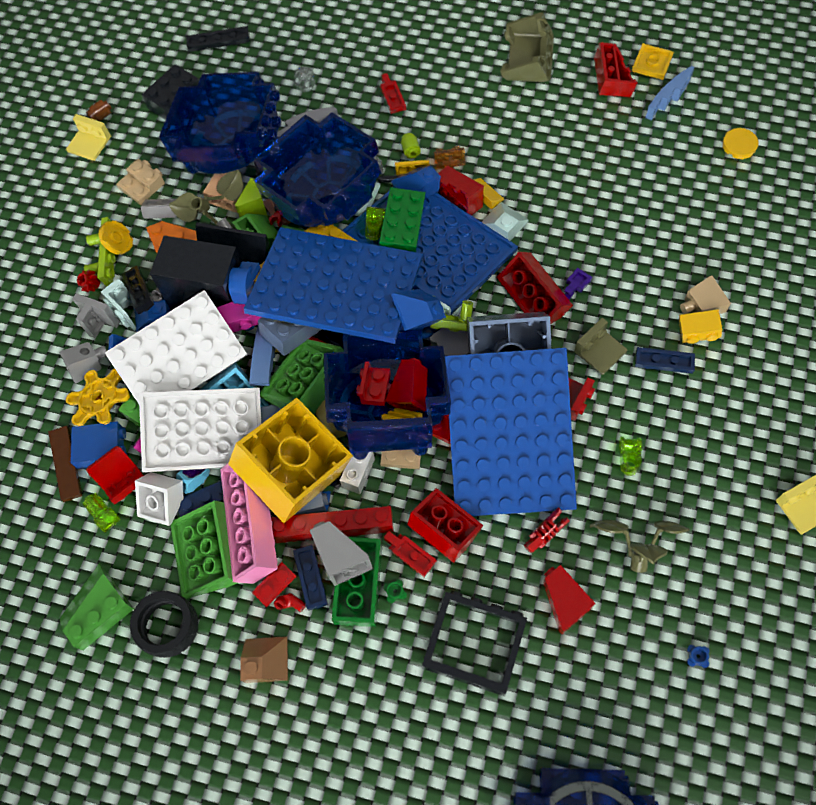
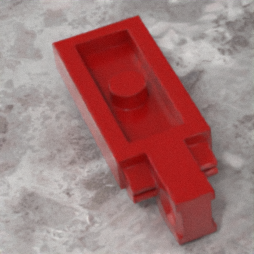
[380,73,406,114]
[384,531,437,578]

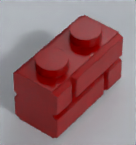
[252,562,297,607]

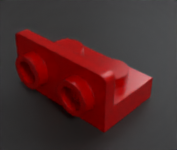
[357,361,391,406]

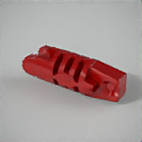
[523,507,570,553]

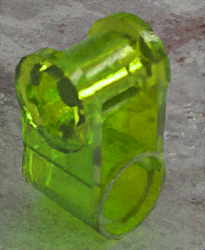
[365,206,385,240]
[619,436,642,476]

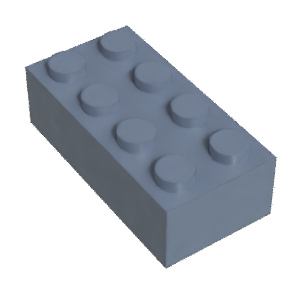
[258,317,322,356]

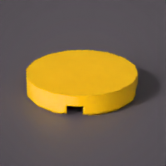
[722,128,758,159]
[98,221,133,255]

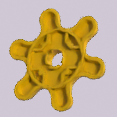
[65,368,130,426]

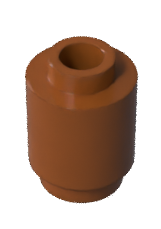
[86,99,112,122]

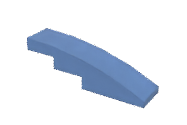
[646,66,694,120]
[249,325,276,386]

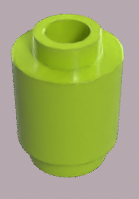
[401,133,421,159]

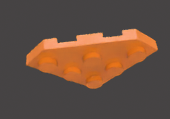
[146,221,197,253]

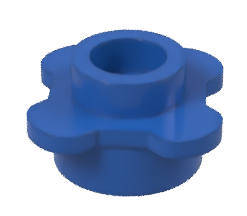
[687,645,709,668]

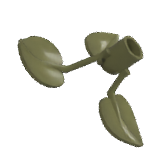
[169,170,244,229]
[590,520,690,573]

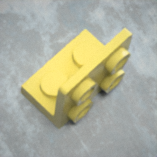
[66,114,111,161]
[776,475,816,534]

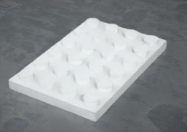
[105,290,247,404]
[139,388,261,473]

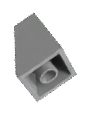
[310,521,373,586]

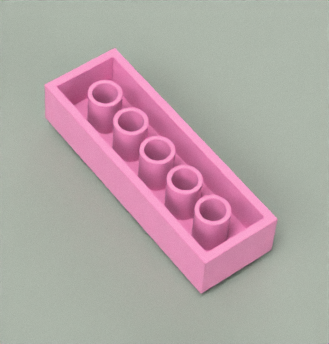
[220,464,278,584]

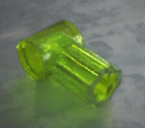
[83,493,121,533]

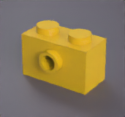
[679,309,723,344]

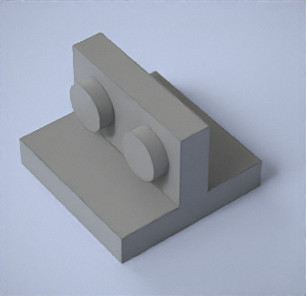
[72,293,120,338]

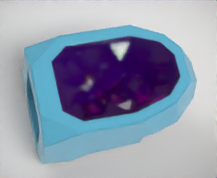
[176,469,210,494]

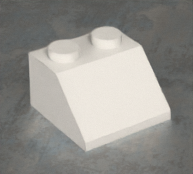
[135,472,183,526]

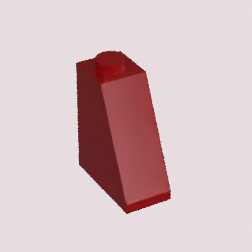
[385,358,428,412]
[543,565,596,635]

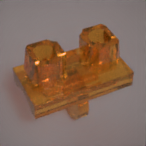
[434,146,466,169]

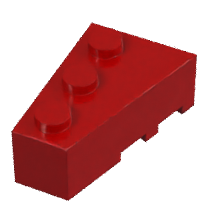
[594,42,637,97]
[438,166,484,216]

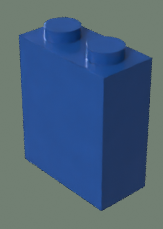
[71,421,126,469]

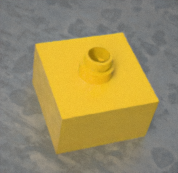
[228,398,353,523]

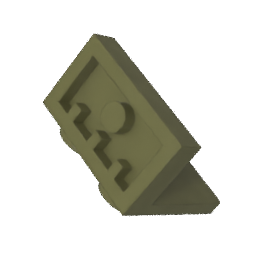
[574,318,627,375]

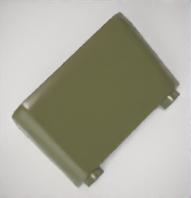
[500,12,554,82]

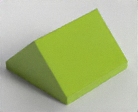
[235,178,268,218]

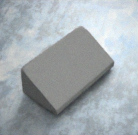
[141,199,177,219]

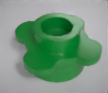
[384,580,407,603]

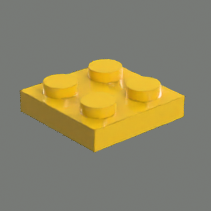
[632,43,674,80]

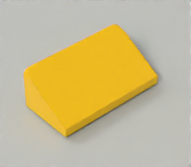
[395,160,429,175]
[474,178,504,210]

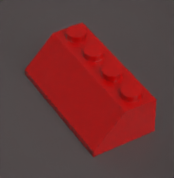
[497,251,573,324]

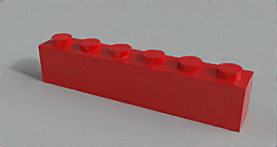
[271,506,394,543]

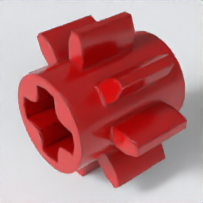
[77,270,100,292]

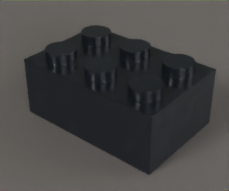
[141,64,203,123]

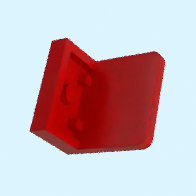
[568,377,595,421]
[86,446,144,505]

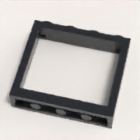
[422,591,527,697]

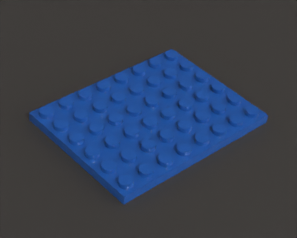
[342,187,518,315]
[243,227,422,344]
[445,348,577,516]

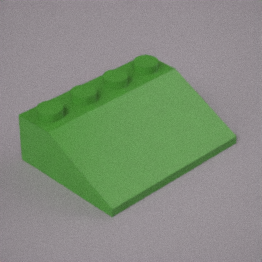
[260,339,351,415]
[171,500,238,599]

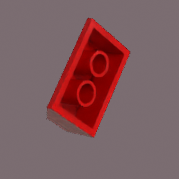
[407,488,483,563]

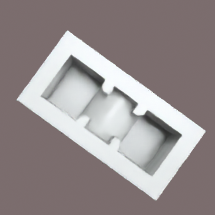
[340,445,375,494]

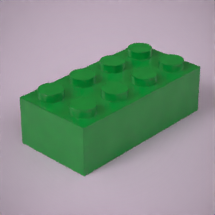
[379,187,426,252]
[331,537,383,627]

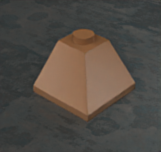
[240,637,288,683]

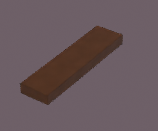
[48,426,83,502]

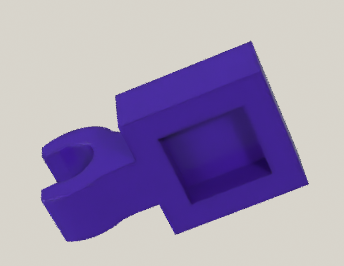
[564,268,592,300]

